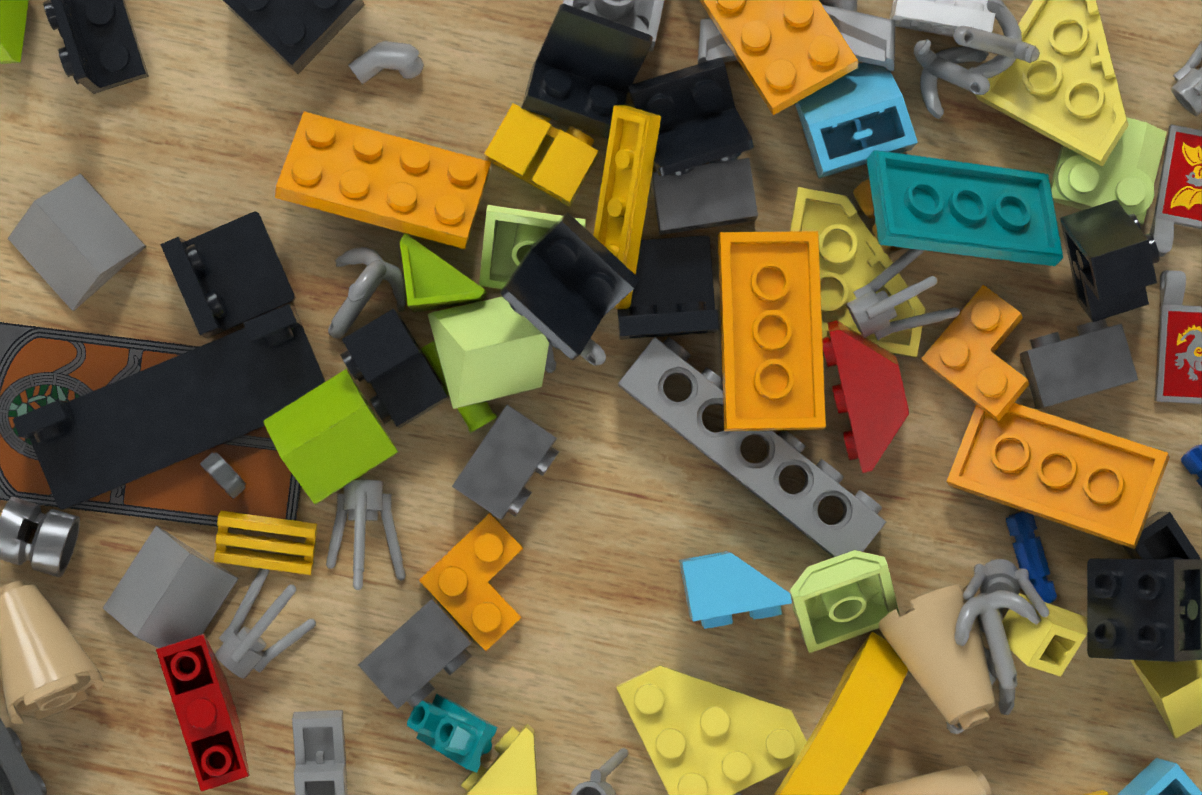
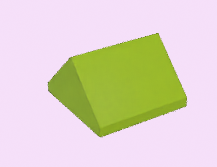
[263,369,399,505]

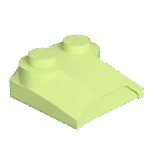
[1050,117,1167,225]
[790,550,900,653]

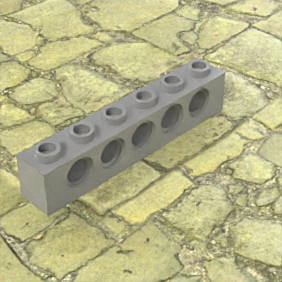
[618,337,886,558]

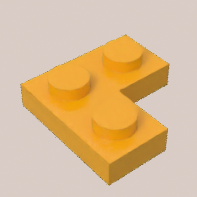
[921,285,1030,422]
[419,513,523,651]

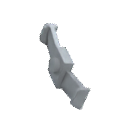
[698,5,895,71]

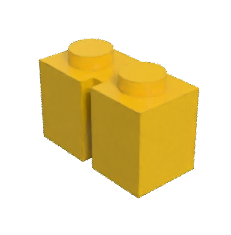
[484,103,599,207]

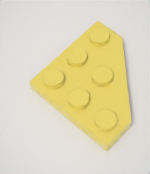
[975,0,1128,167]
[789,187,926,358]
[616,665,807,795]

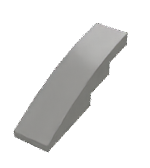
[292,710,348,795]

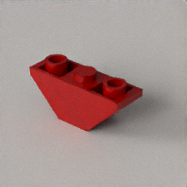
[822,320,909,473]
[156,634,250,792]

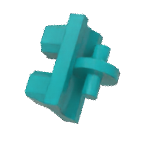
[407,694,498,773]

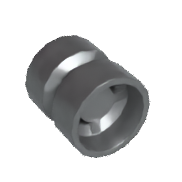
[0,497,80,577]

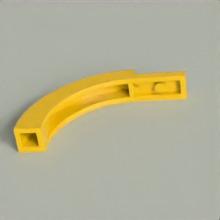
[774,632,908,795]

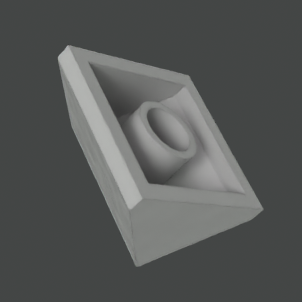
[8,174,146,311]
[103,526,239,648]

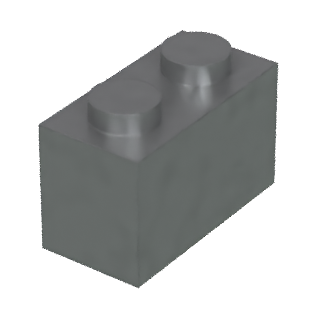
[651,158,758,235]
[1020,319,1138,409]
[452,405,559,519]
[358,597,473,709]

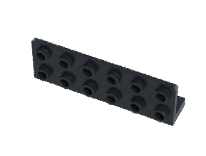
[12,304,326,510]

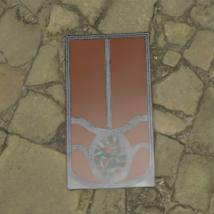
[0,322,301,535]

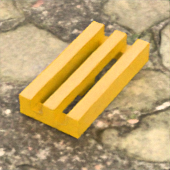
[214,511,318,575]

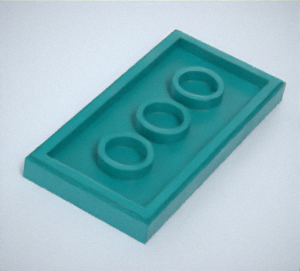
[866,150,1063,266]

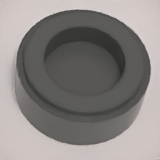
[200,452,246,500]

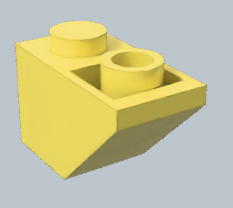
[1002,593,1088,677]
[461,724,538,795]

